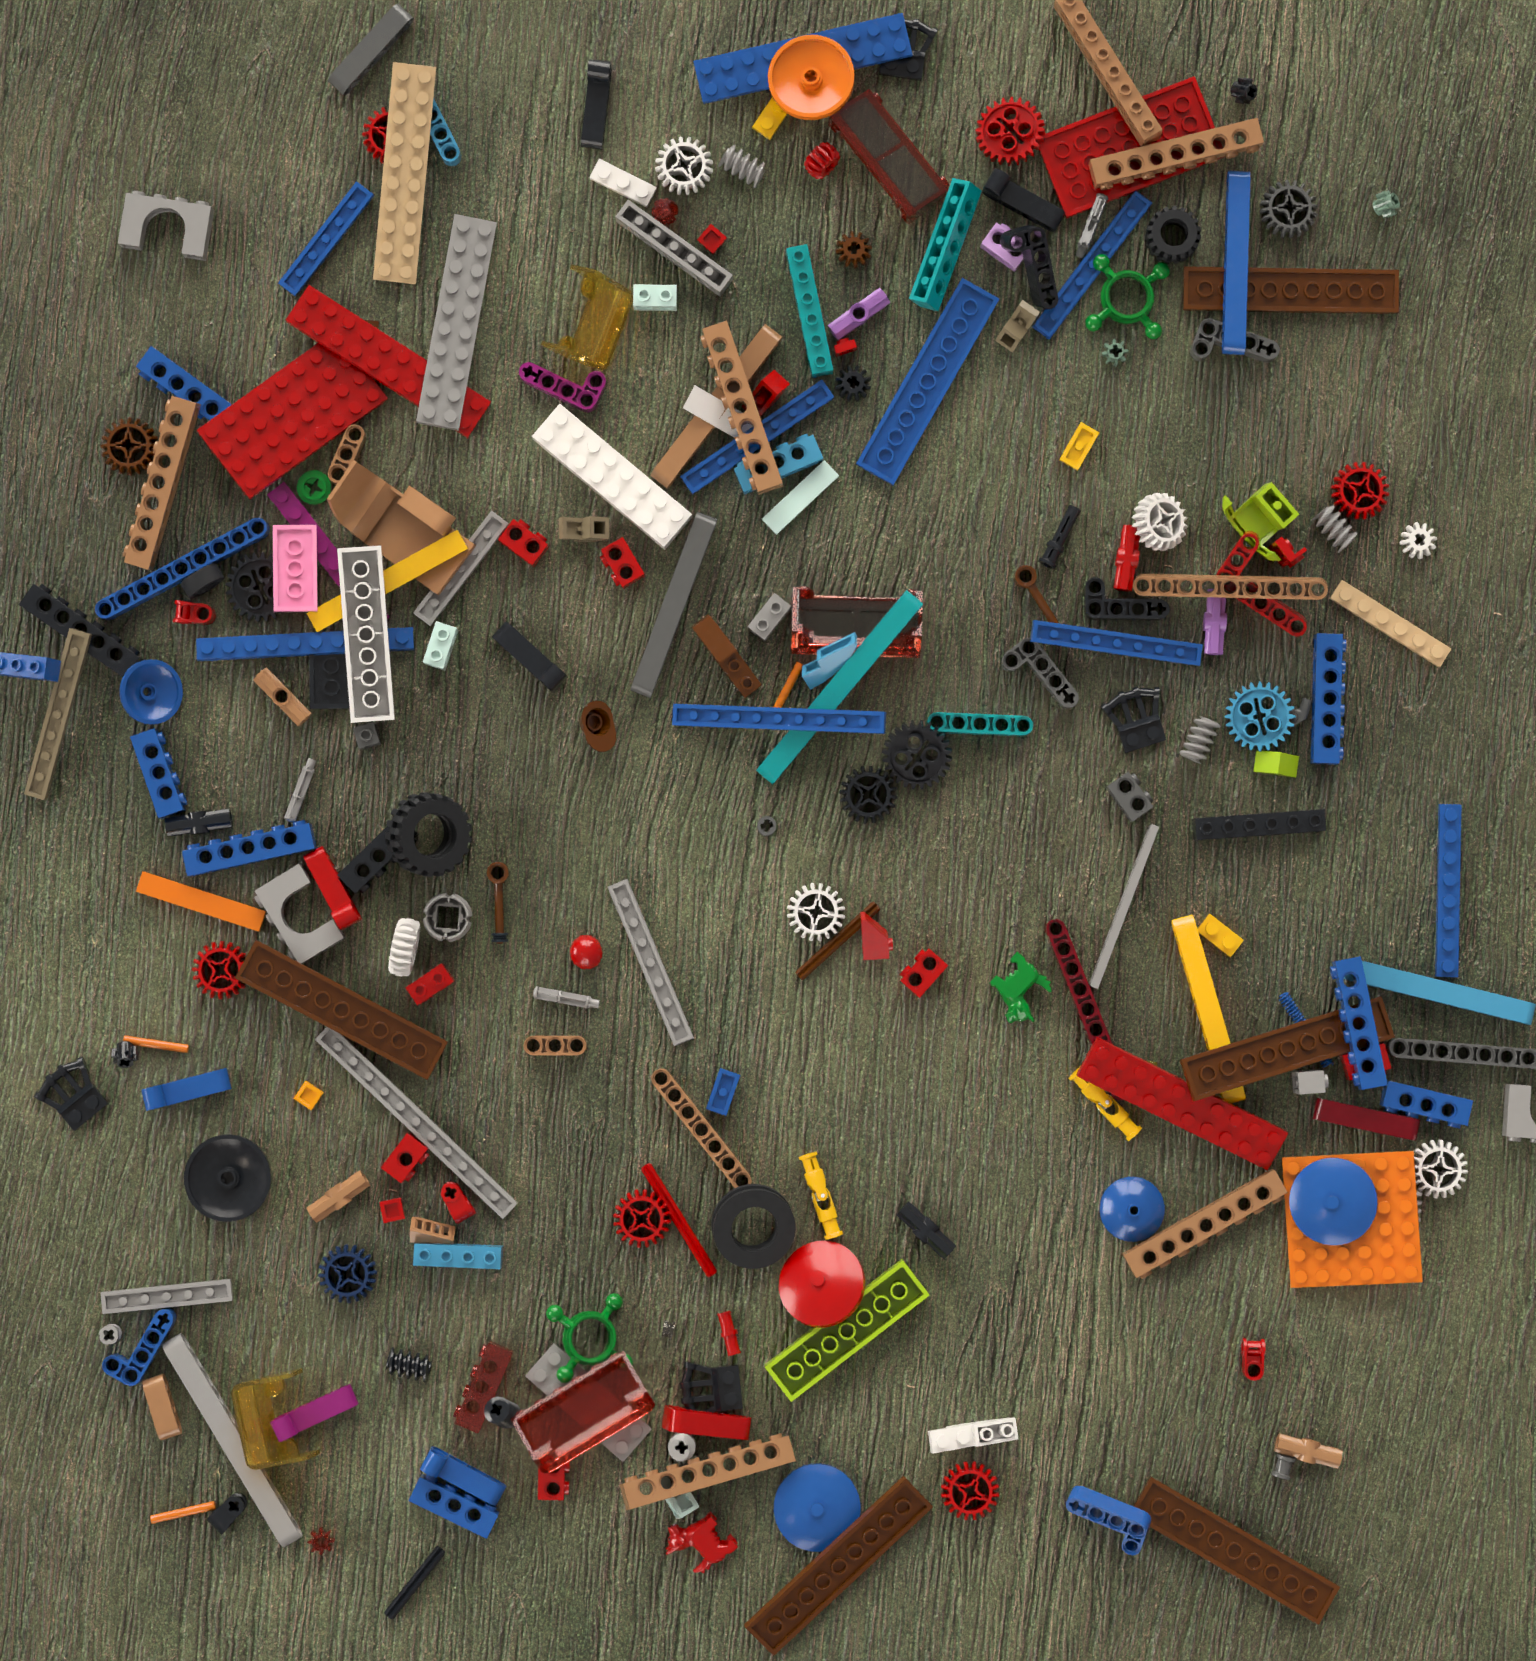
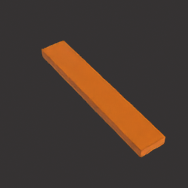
[136,871,267,932]

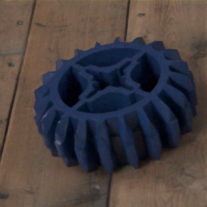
[318,1244,377,1303]

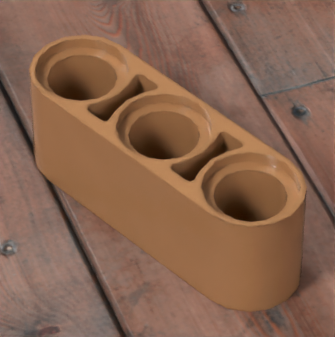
[328,424,367,485]
[523,1035,587,1055]
[142,1374,182,1441]

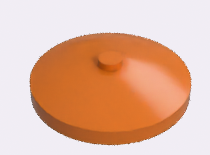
[768,35,855,120]

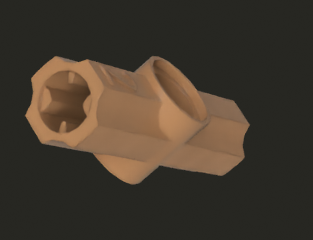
[253,667,312,727]
[306,1170,370,1223]
[1274,1433,1343,1469]

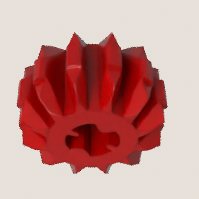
[804,142,841,179]

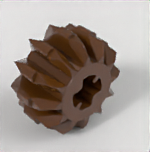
[835,231,872,269]

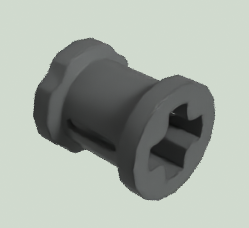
[1271,1453,1296,1480]

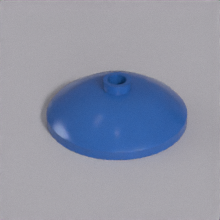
[120,659,183,724]
[1099,1177,1165,1242]

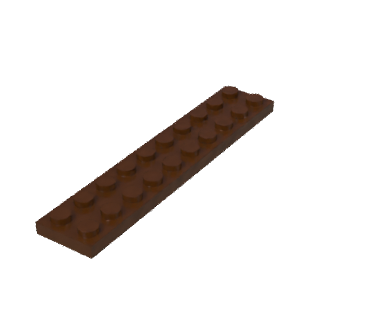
[1183,266,1399,314]
[235,940,448,1080]
[1180,996,1395,1101]
[744,1476,933,1656]
[1133,1476,1340,1625]

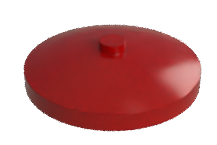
[779,1241,865,1328]

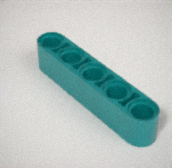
[926,712,1033,736]

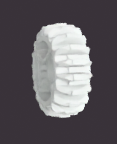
[655,137,713,195]
[1131,493,1188,551]
[787,883,845,941]
[388,918,421,977]
[1414,1139,1468,1198]

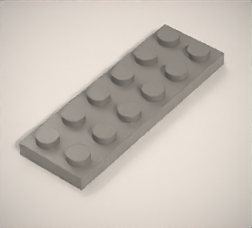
[525,1343,652,1462]

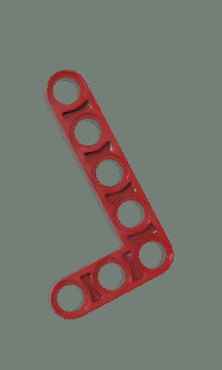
[1216,531,1307,636]

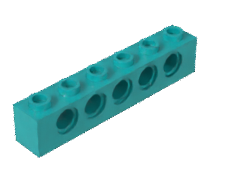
[909,178,982,311]
[786,244,833,378]

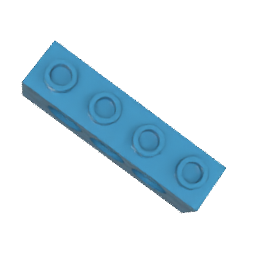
[734,434,823,495]
[413,1243,503,1269]

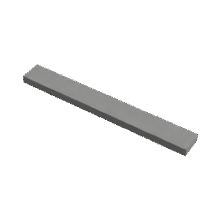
[1089,824,1159,989]
[608,879,694,1046]

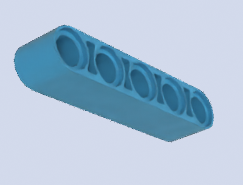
[430,98,461,166]

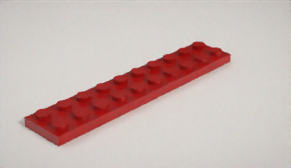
[285,285,491,439]
[1076,1037,1288,1171]

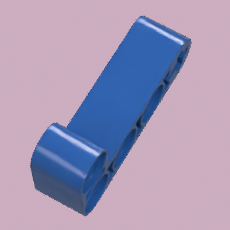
[141,1068,232,1111]
[102,1307,177,1386]
[420,1446,507,1506]
[1066,1486,1151,1556]

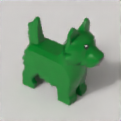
[989,952,1052,1024]

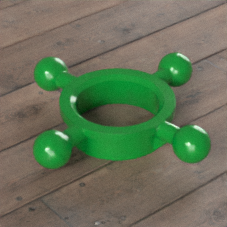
[1085,254,1170,340]
[546,1293,633,1383]

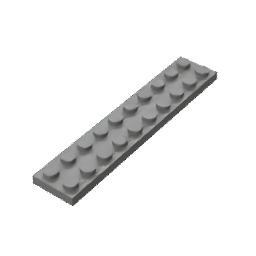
[416,214,497,431]

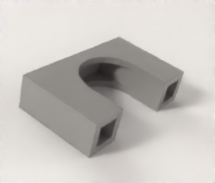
[118,191,214,261]
[254,864,346,964]
[1502,1084,1536,1143]

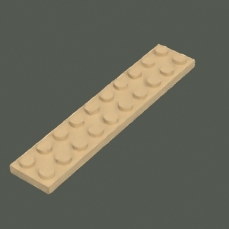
[373,62,436,284]

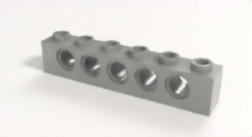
[615,200,733,297]

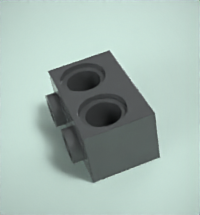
[1105,771,1153,823]

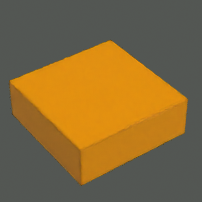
[293,1080,324,1111]

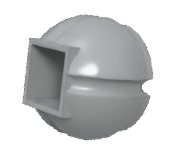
[423,893,472,942]

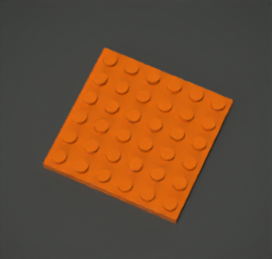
[1282,1151,1423,1288]

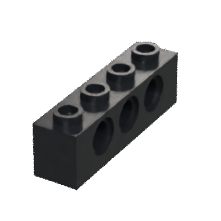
[337,826,419,894]

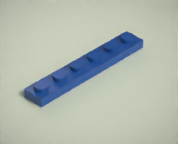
[278,181,374,297]

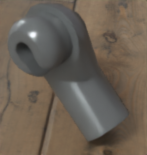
[1290,698,1313,724]

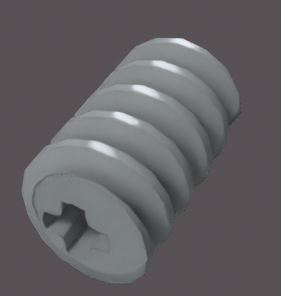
[718,145,765,188]
[1311,505,1357,553]
[1180,716,1221,764]
[668,1433,696,1462]

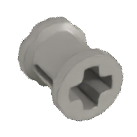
[99,1323,122,1345]

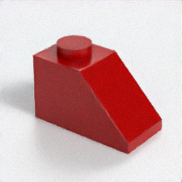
[742,369,790,418]
[860,912,893,960]

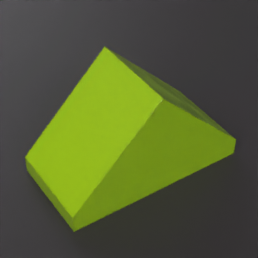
[1253,750,1299,778]

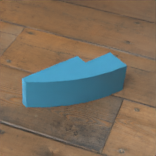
[802,632,857,690]

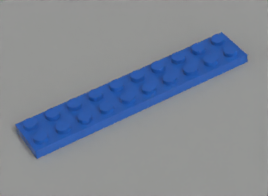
[693,13,912,104]
[856,278,999,485]

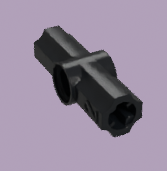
[165,809,233,836]
[896,1201,956,1259]

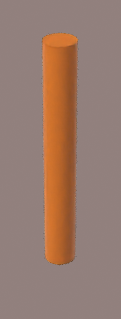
[773,662,803,708]
[123,1035,189,1053]
[150,1501,216,1524]

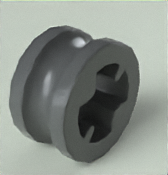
[757,816,776,836]

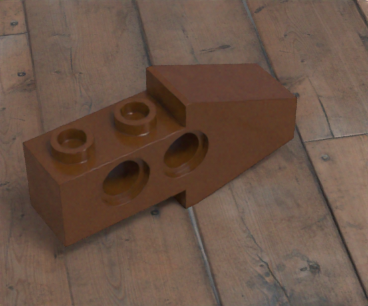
[691,614,762,698]

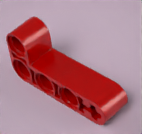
[303,846,362,930]
[662,1405,752,1440]

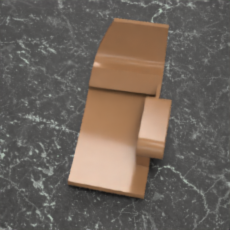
[327,460,476,595]

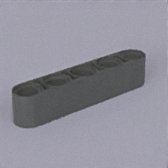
[328,3,414,96]

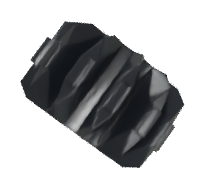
[835,365,871,402]

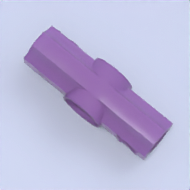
[827,287,890,341]
[1203,589,1227,655]

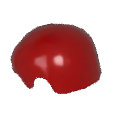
[570,935,603,969]

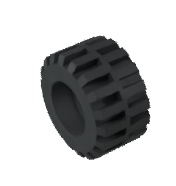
[1145,206,1201,264]

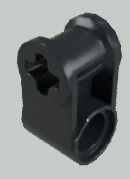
[206,1493,248,1535]

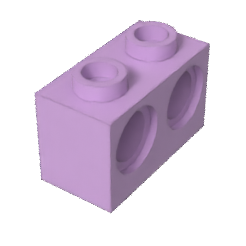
[980,222,1024,272]

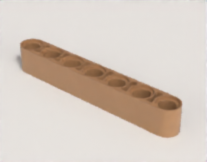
[651,1068,752,1188]

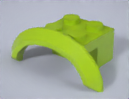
[1222,482,1299,561]

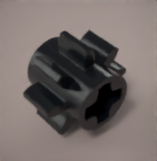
[1230,77,1257,104]
[111,1041,139,1068]

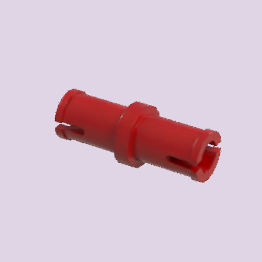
[717,1311,741,1356]

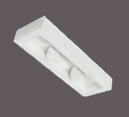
[589,159,657,208]

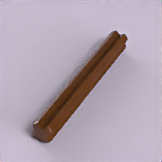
[795,902,880,980]

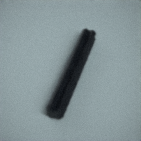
[384,1546,445,1619]

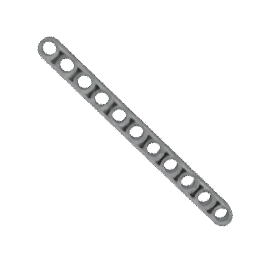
[162,1333,303,1548]

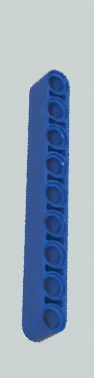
[1222,170,1250,355]
[95,518,270,620]

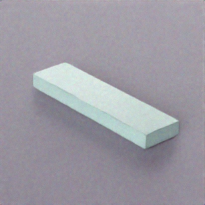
[762,460,839,535]

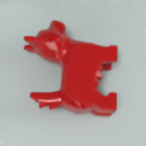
[665,1511,738,1573]

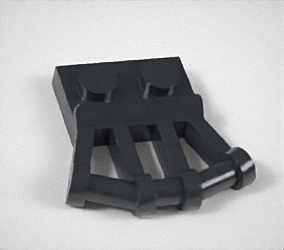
[879,18,939,81]
[1100,686,1167,753]
[34,1056,109,1131]
[679,1361,743,1412]

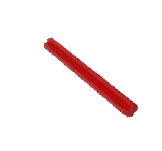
[641,1163,717,1277]

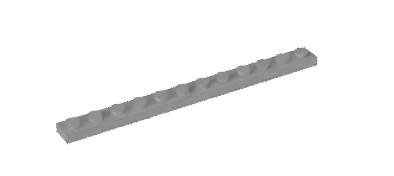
[315,1027,518,1219]

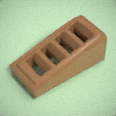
[410,1217,456,1244]

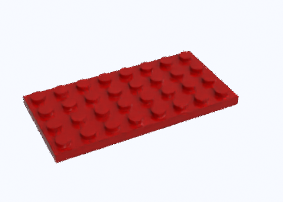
[1038,76,1225,219]
[197,343,388,500]

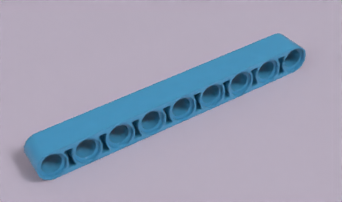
[1344,961,1536,1025]

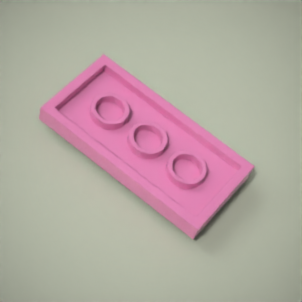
[273,525,318,612]

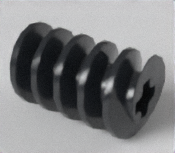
[385,1347,433,1383]
[484,1397,522,1429]

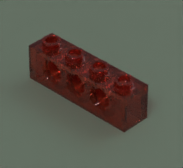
[453,1341,514,1433]

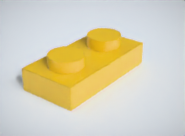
[752,97,787,140]
[1059,422,1100,471]
[1197,914,1244,957]

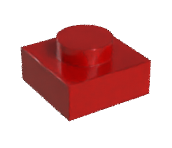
[697,224,727,255]
[833,338,857,357]
[379,1197,406,1223]

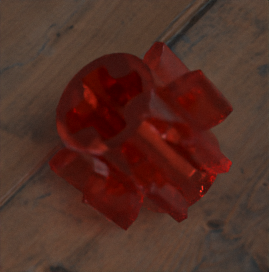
[652,198,678,225]
[307,1526,336,1555]

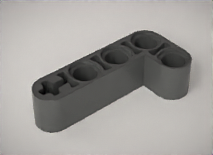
[1190,318,1280,363]
[1001,637,1079,709]

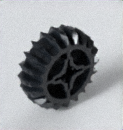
[839,766,897,824]

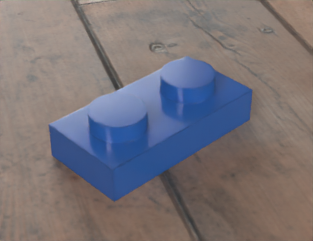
[706,1068,740,1116]

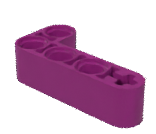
[519,362,607,413]
[270,1384,359,1442]

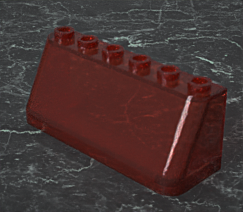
[510,1351,655,1473]

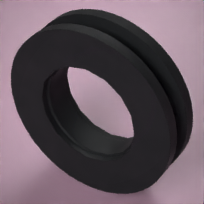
[711,1184,796,1269]

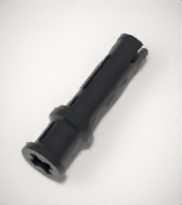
[1038,505,1081,570]

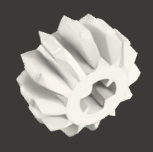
[1399,522,1437,559]

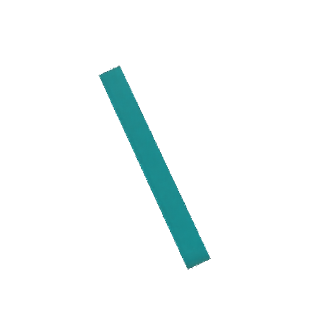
[756,590,923,785]

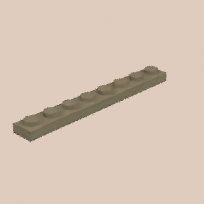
[24,628,92,800]

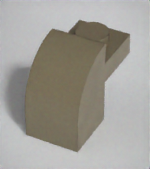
[995,300,1040,353]
[559,516,609,542]

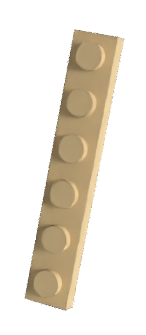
[1329,580,1451,667]

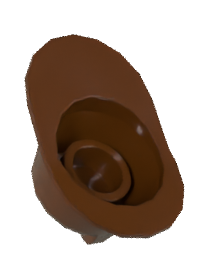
[579,701,616,752]

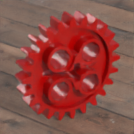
[975,97,1046,166]

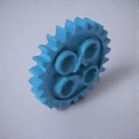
[1225,681,1296,752]

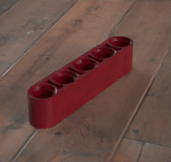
[1312,1098,1420,1141]

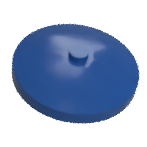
[1289,1157,1378,1245]
[774,1463,861,1552]

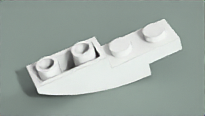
[928,1417,1018,1453]

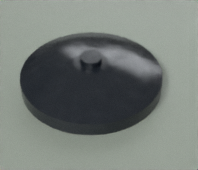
[184,1134,272,1222]

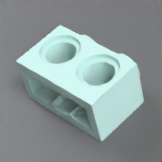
[633,284,677,311]
[423,621,459,671]
[661,1477,699,1519]

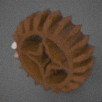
[100,417,159,476]

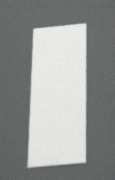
[683,385,753,438]

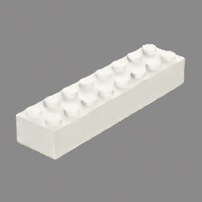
[532,404,692,550]
[337,545,395,723]

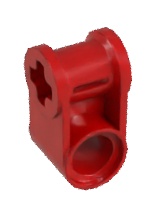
[173,600,216,625]
[441,1181,476,1224]
[1241,1338,1266,1381]

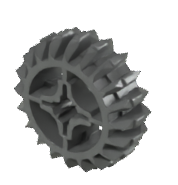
[1259,180,1318,238]

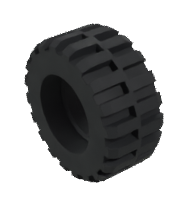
[385,792,473,877]

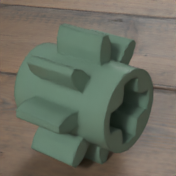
[1373,190,1400,218]
[1101,339,1129,367]

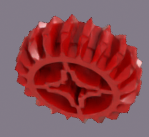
[362,107,388,164]
[1331,462,1389,520]
[192,941,247,999]
[613,1189,671,1248]
[941,1461,999,1521]

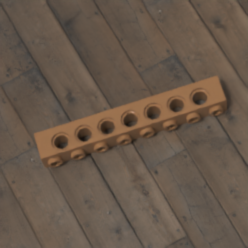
[1054,0,1162,147]
[1088,118,1264,190]
[700,321,783,495]
[123,396,201,570]
[1122,1169,1288,1279]
[620,1433,796,1510]

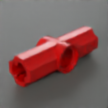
[1113,525,1140,592]

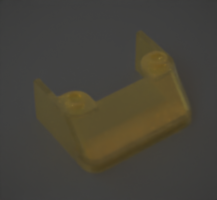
[541,264,633,370]
[231,1368,320,1470]

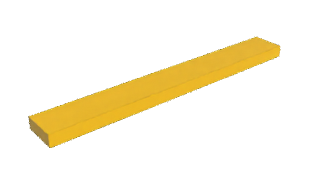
[306,530,468,632]

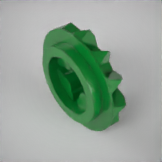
[297,470,332,505]

